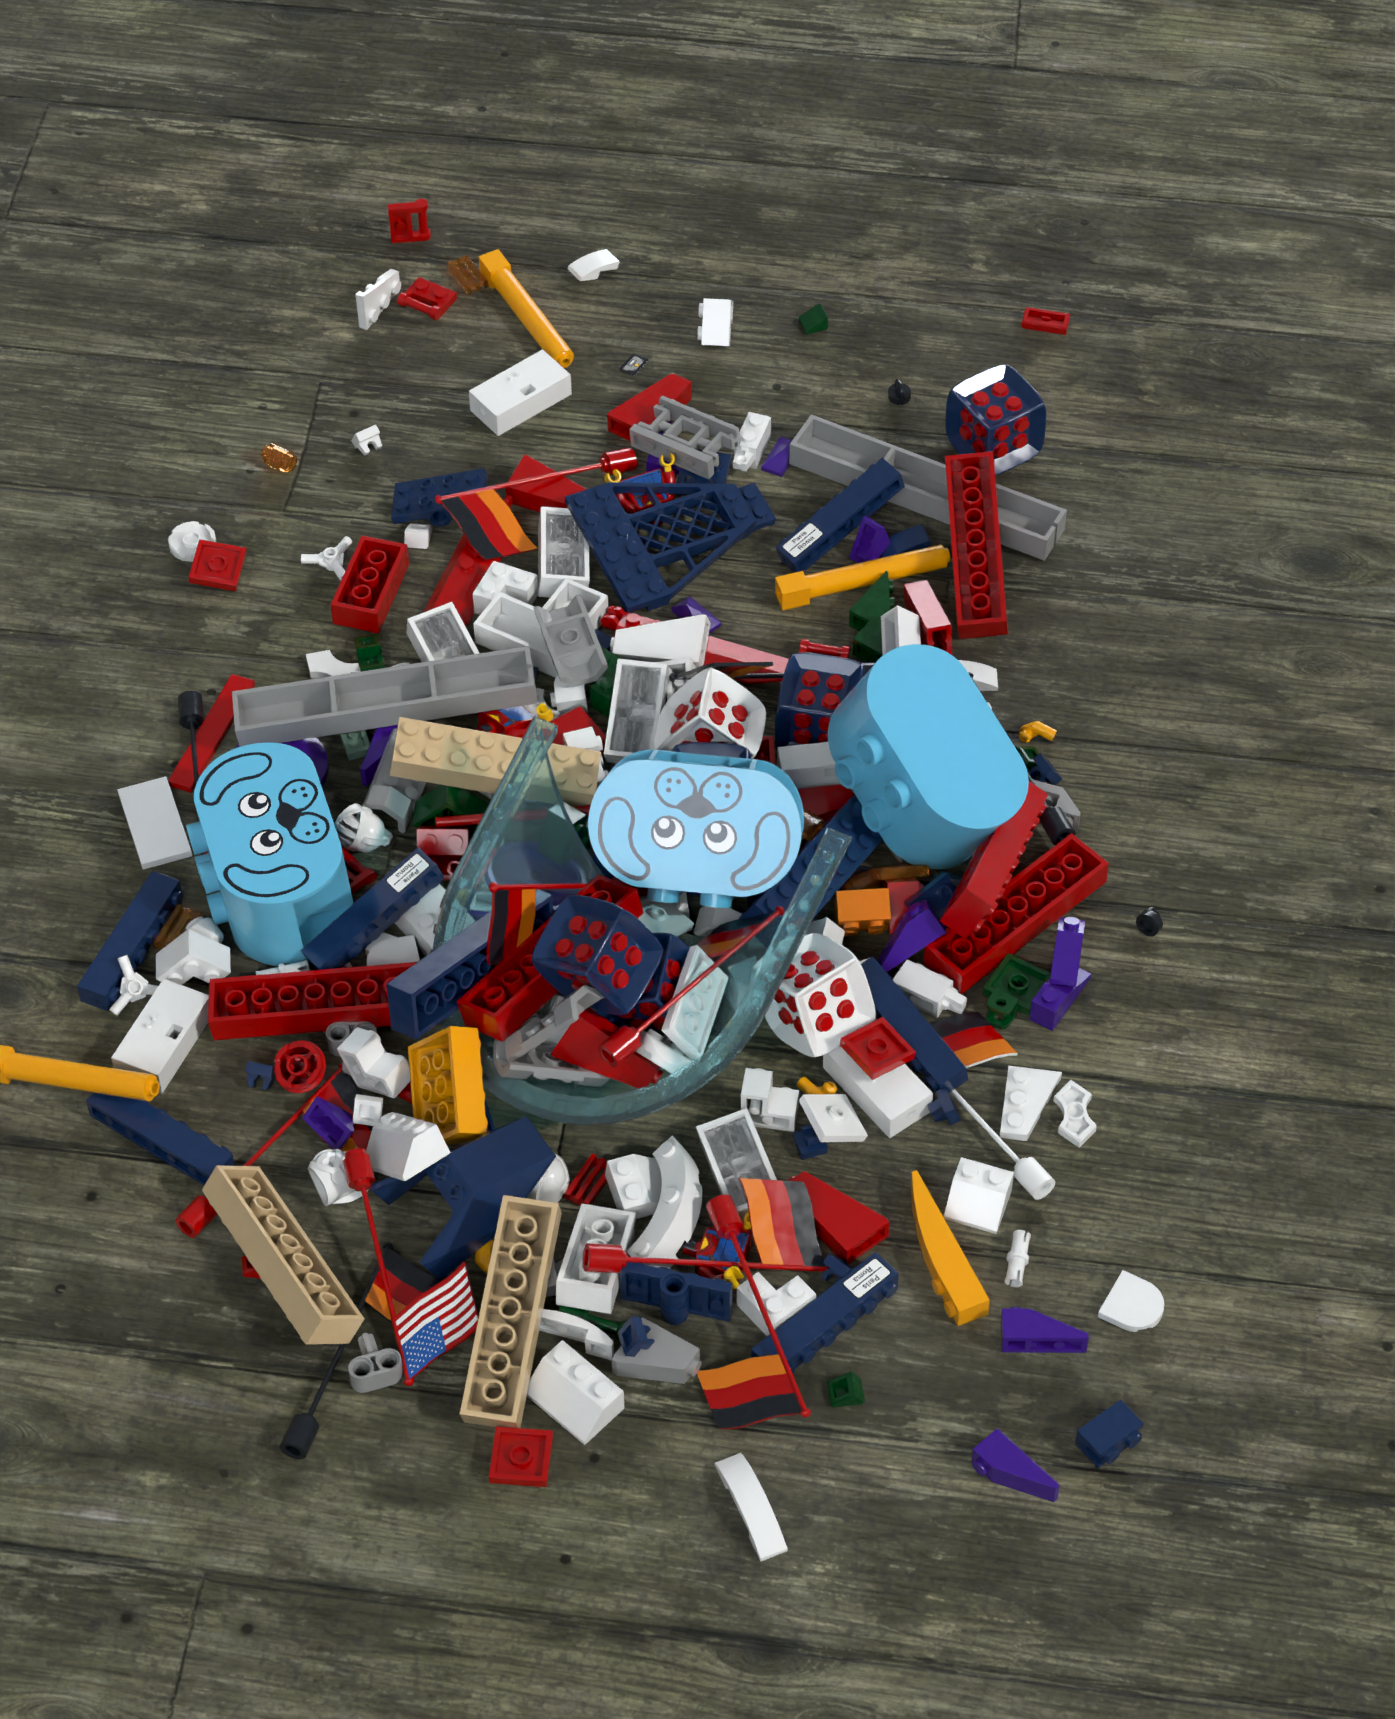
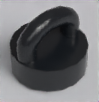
[888,379,911,405]
[1136,907,1163,936]

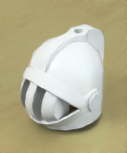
[334,803,393,853]
[308,1149,369,1207]
[527,1153,570,1203]

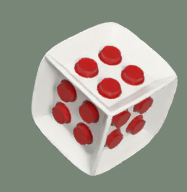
[653,668,766,759]
[753,933,876,1057]

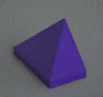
[761,437,792,477]
[849,516,891,563]
[671,596,721,634]
[302,1097,354,1150]

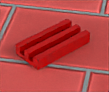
[1021,307,1070,335]
[564,1153,607,1206]

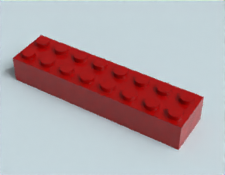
[945,451,1008,639]
[940,781,1048,939]
[924,833,1109,995]
[457,874,644,1042]
[208,962,417,1040]

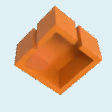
[834,888,891,936]

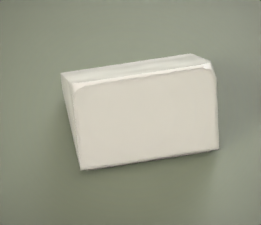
[404,523,432,549]

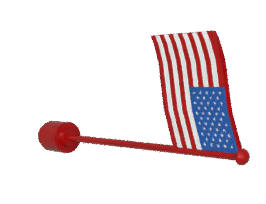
[343,1148,479,1386]

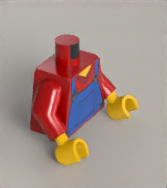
[604,453,676,526]
[476,703,553,737]
[683,1212,751,1291]

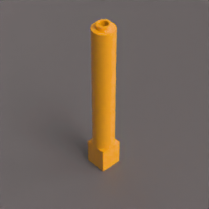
[478,249,574,368]
[775,544,950,611]
[0,1045,160,1101]

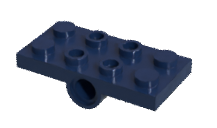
[391,468,488,526]
[620,1262,732,1325]

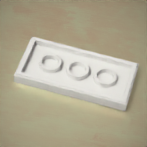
[117,776,192,870]
[662,945,729,1063]

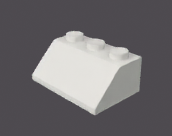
[527,1340,624,1445]

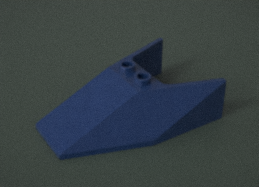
[370,1116,556,1280]

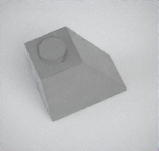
[611,1317,702,1384]

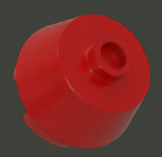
[274,1040,326,1093]

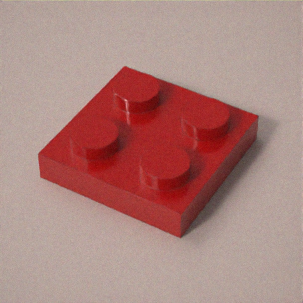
[189,539,246,591]
[839,1017,916,1080]
[489,1426,553,1487]

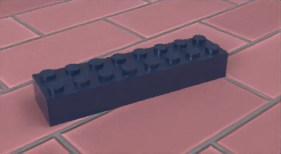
[738,796,883,953]
[387,889,554,1040]

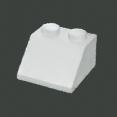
[605,1154,662,1219]
[944,1157,1014,1234]

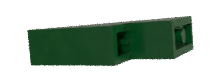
[849,571,894,662]

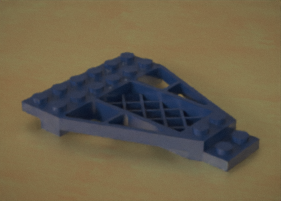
[565,482,776,613]

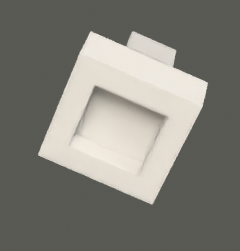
[351,424,382,456]
[353,1094,383,1126]

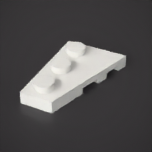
[355,269,401,330]
[1000,1066,1062,1141]

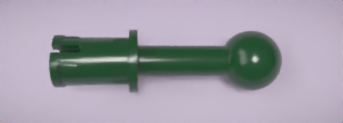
[559,1305,628,1341]

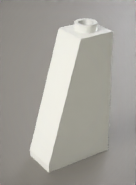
[610,615,710,668]

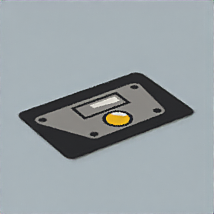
[619,353,648,376]

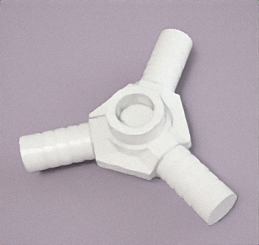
[301,536,352,581]
[109,955,158,1016]

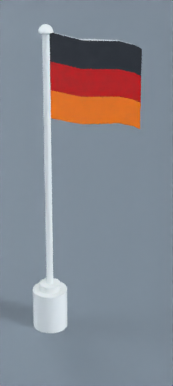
[930,1012,1055,1200]

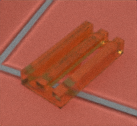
[447,255,488,295]
[871,864,929,880]
[153,904,201,950]

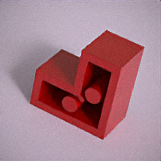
[882,875,923,935]

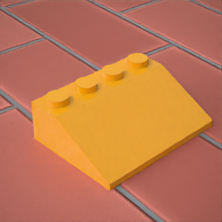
[408,1026,488,1146]

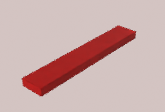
[168,674,255,793]

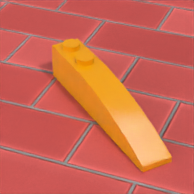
[911,1170,990,1326]

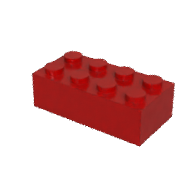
[331,536,409,633]

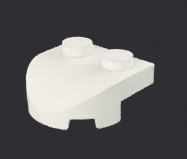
[636,1029,691,1079]

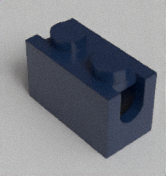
[1075,1399,1144,1468]

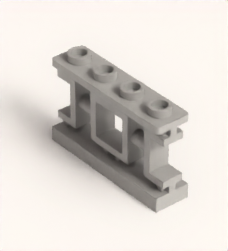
[629,396,740,479]

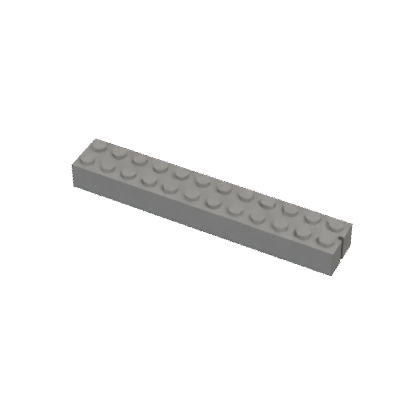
[789,415,1067,561]
[232,646,538,747]

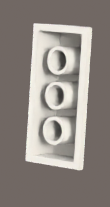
[366,1112,451,1181]

